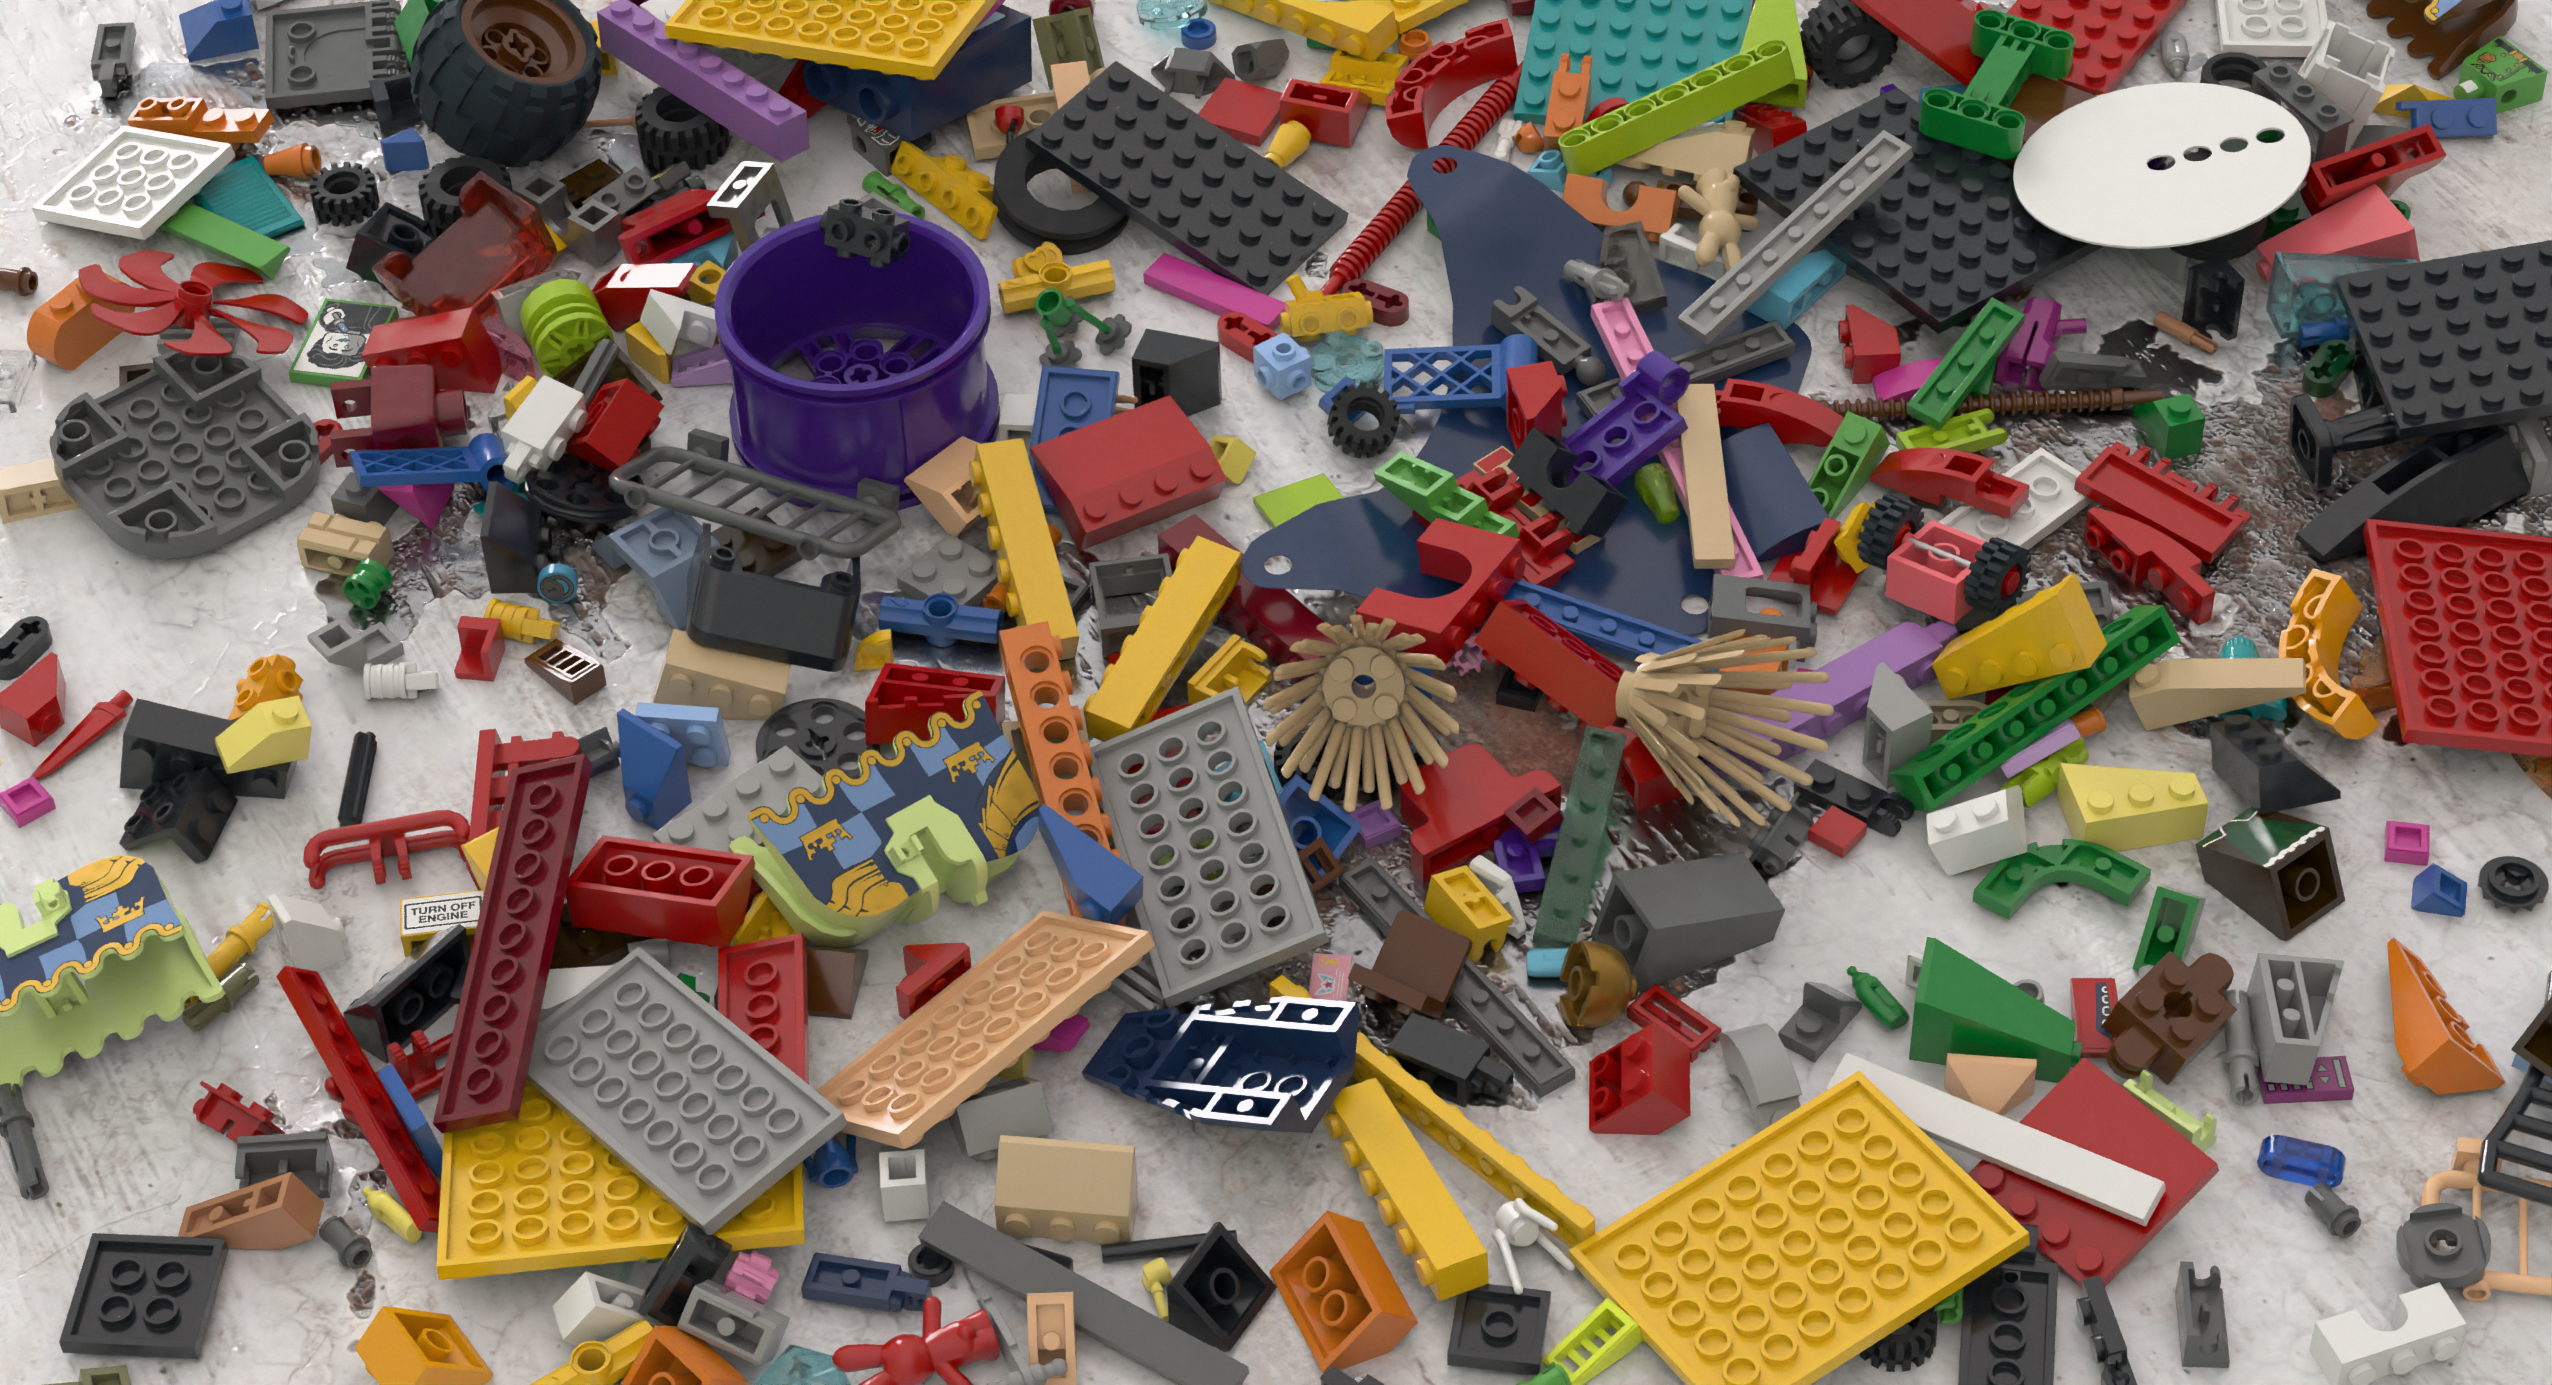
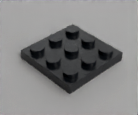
[59,1233,228,1359]

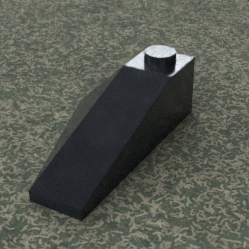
[346,202,506,302]

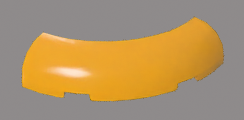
[2279,568,2379,740]

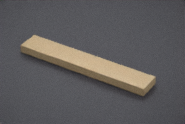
[1675,384,1735,569]

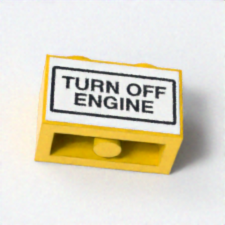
[400,889,485,958]

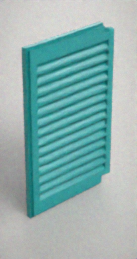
[193,156,305,238]

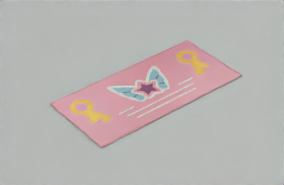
[1309,953,1352,1001]

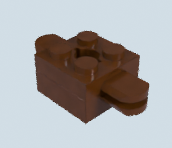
[2101,951,2237,1085]

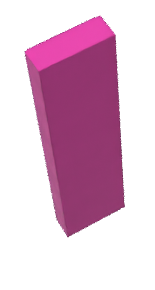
[1143,253,1286,330]

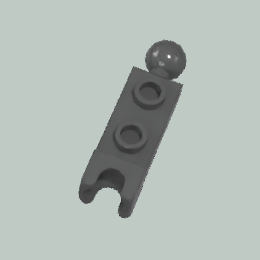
[1491,286,1606,387]

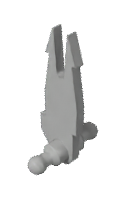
[975,1286,1068,1385]

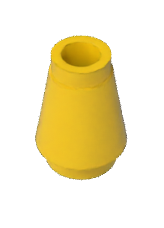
[1264,120,1311,169]

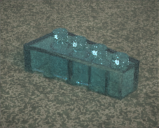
[2266,252,2417,339]

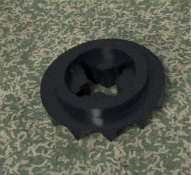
[2477,856,2549,913]

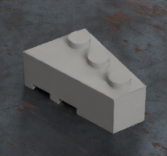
[2247,953,2344,1085]

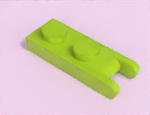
[1896,408,2009,453]

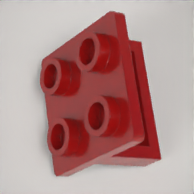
[1767,517,1866,616]

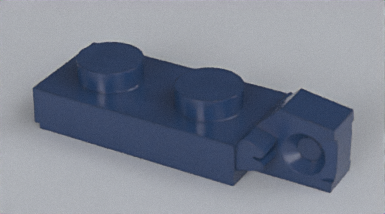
[801,1252,933,1312]

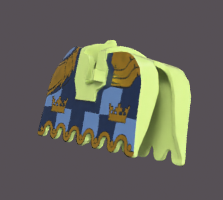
[728,691,1039,947]
[0,855,226,1094]

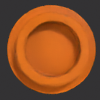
[1397,29,1433,61]

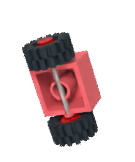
[1857,494,2031,625]

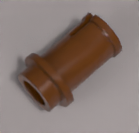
[0,267,38,297]

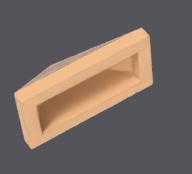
[1944,1053,2037,1116]

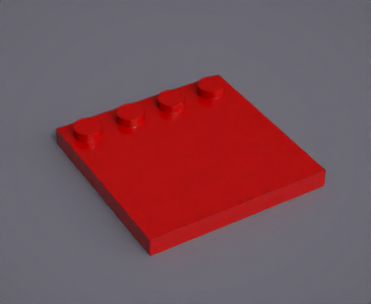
[1968,1057,2219,1288]

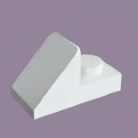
[640,289,717,355]

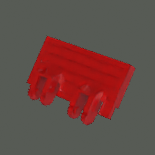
[2074,441,2252,564]
[1412,467,1576,588]

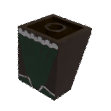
[2195,807,2345,941]

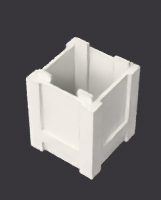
[2286,20,2396,152]

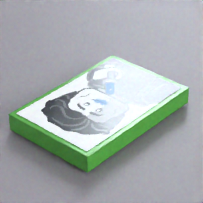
[289,298,399,387]

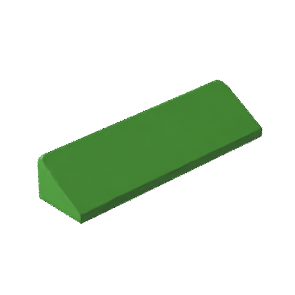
[158,202,291,280]

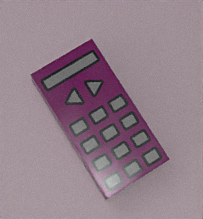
[2256,1056,2354,1104]

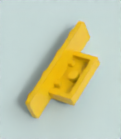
[891,141,998,240]

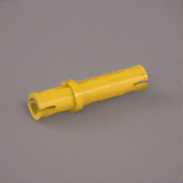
[184,902,274,1007]

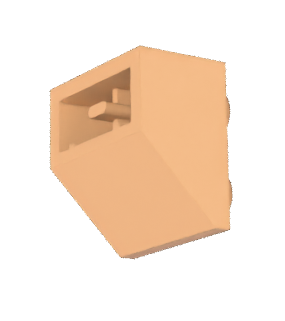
[904,436,985,538]

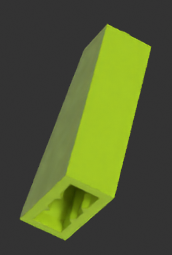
[1740,0,1808,109]

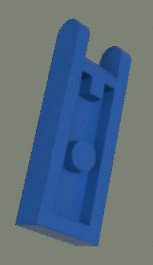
[2395,98,2497,138]

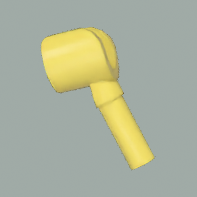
[1142,1257,1172,1322]

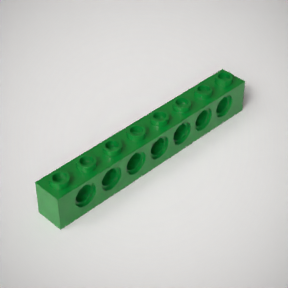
[1888,605,2181,812]

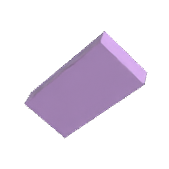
[2000,718,2081,778]

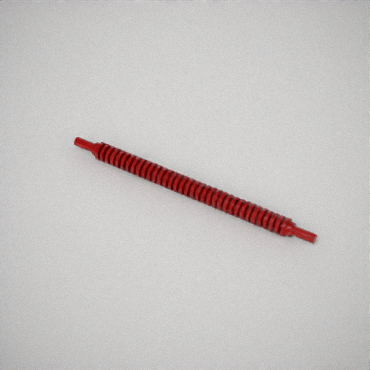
[1320,60,1524,296]

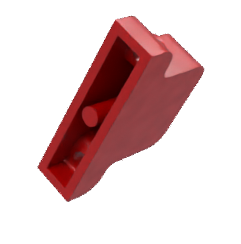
[2300,124,2447,217]
[618,189,765,264]
[1400,744,1561,884]

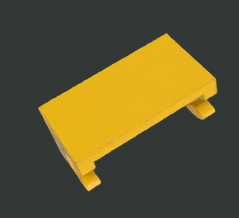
[1187,634,1272,706]
[1423,865,1514,963]

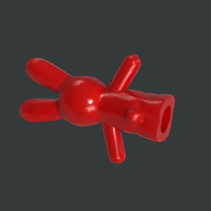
[832,1296,1000,1385]

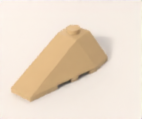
[1615,120,1755,188]
[2129,658,2306,731]

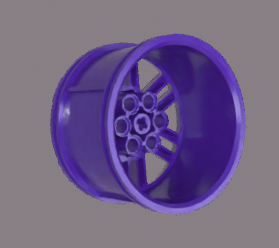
[714,213,1000,513]

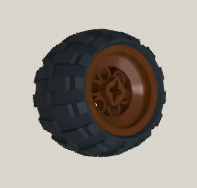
[410,0,602,168]

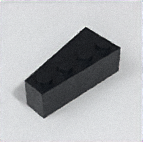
[119,698,297,799]

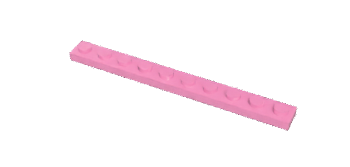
[1590,297,1764,580]

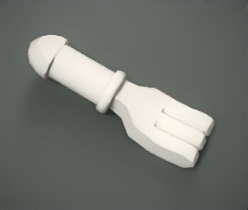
[1492,119,1523,162]

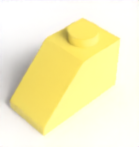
[215,696,312,774]

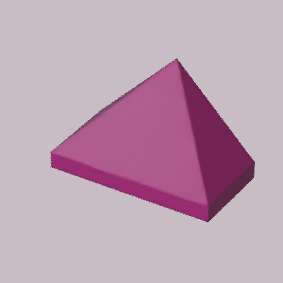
[379,483,454,530]

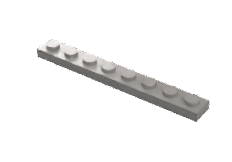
[1678,130,1913,345]

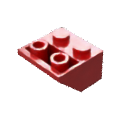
[1280,78,1372,148]
[1589,1022,1691,1135]

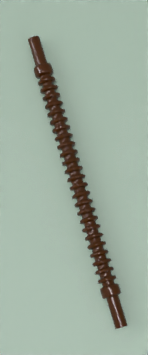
[1816,387,2163,421]

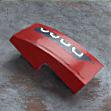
[2070,978,2118,1058]

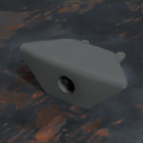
[1151,47,1235,99]

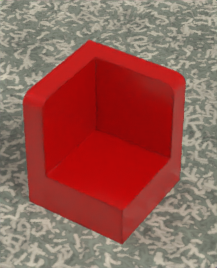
[454,616,506,682]

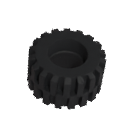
[1800,0,1898,89]
[635,87,730,170]
[418,155,516,248]

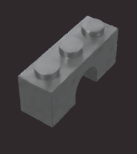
[513,171,623,266]

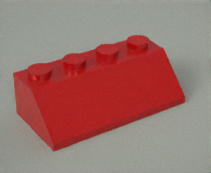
[1473,599,1627,737]
[565,835,755,948]

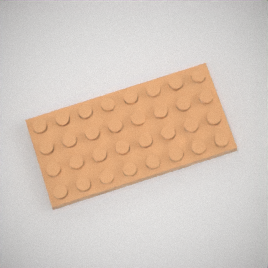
[816,910,1155,1149]

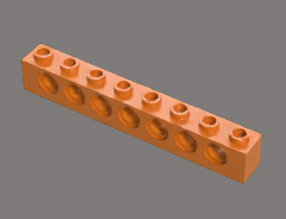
[999,621,1132,927]

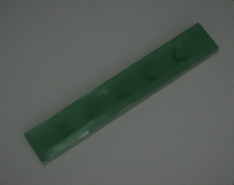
[1532,726,1627,948]

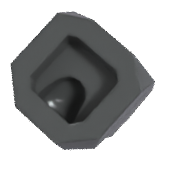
[1231,39,1290,82]

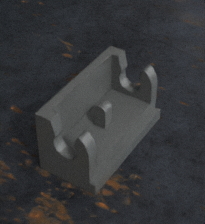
[235,1131,334,1198]
[2175,1261,2230,1368]

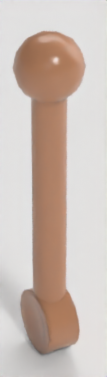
[578,115,636,132]

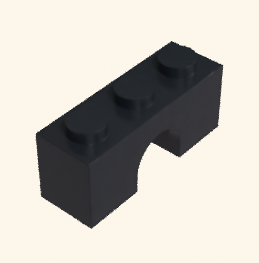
[1507,427,1629,539]

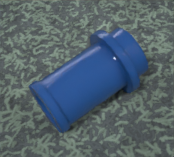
[2298,316,2349,348]

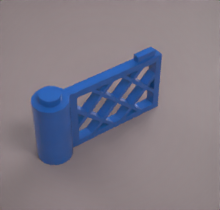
[1384,334,1538,414]
[350,433,516,491]

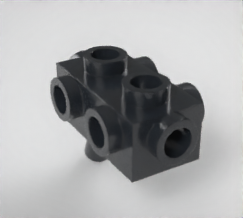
[819,198,911,268]

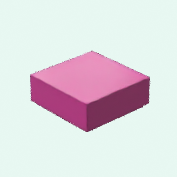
[0,776,56,828]
[2384,821,2430,866]

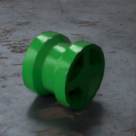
[342,559,393,609]

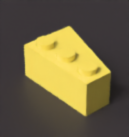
[2056,763,2209,852]

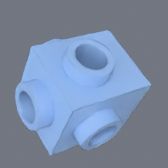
[1253,332,1313,400]

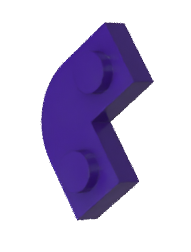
[1494,811,1578,893]

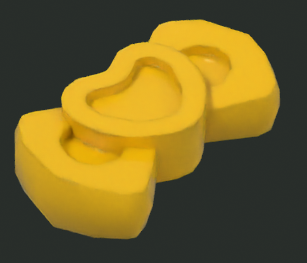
[1011,241,1063,278]

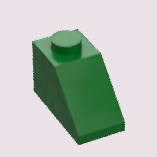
[2132,393,2205,460]
[2132,886,2206,971]

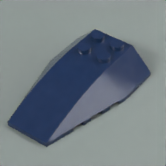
[1082,996,1359,1133]

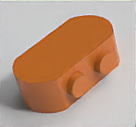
[27,273,135,370]

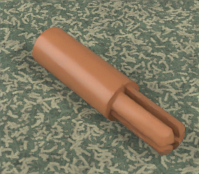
[2153,311,2219,355]

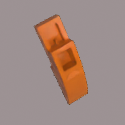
[127,97,274,153]

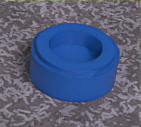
[1181,18,1217,50]

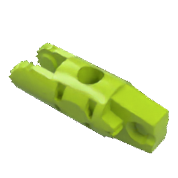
[1999,737,2089,808]

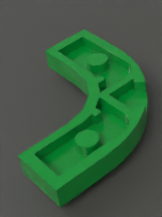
[1973,839,2151,920]

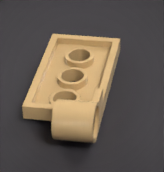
[964,67,1108,160]

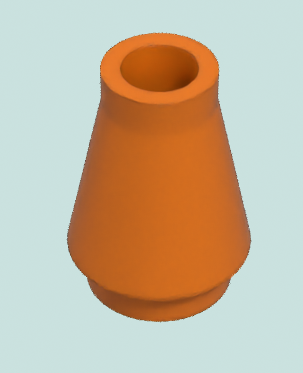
[264,143,322,179]

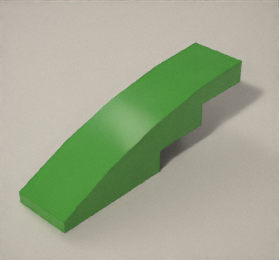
[1373,451,1520,538]

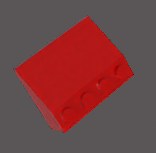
[1850,0,1993,86]
[1029,395,1227,551]

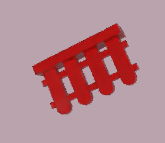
[466,729,582,890]

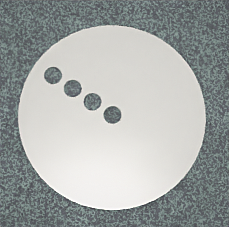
[2013,82,2311,249]

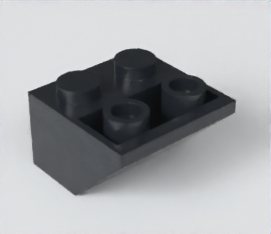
[1132,328,1222,417]

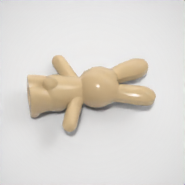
[1678,168,1759,273]

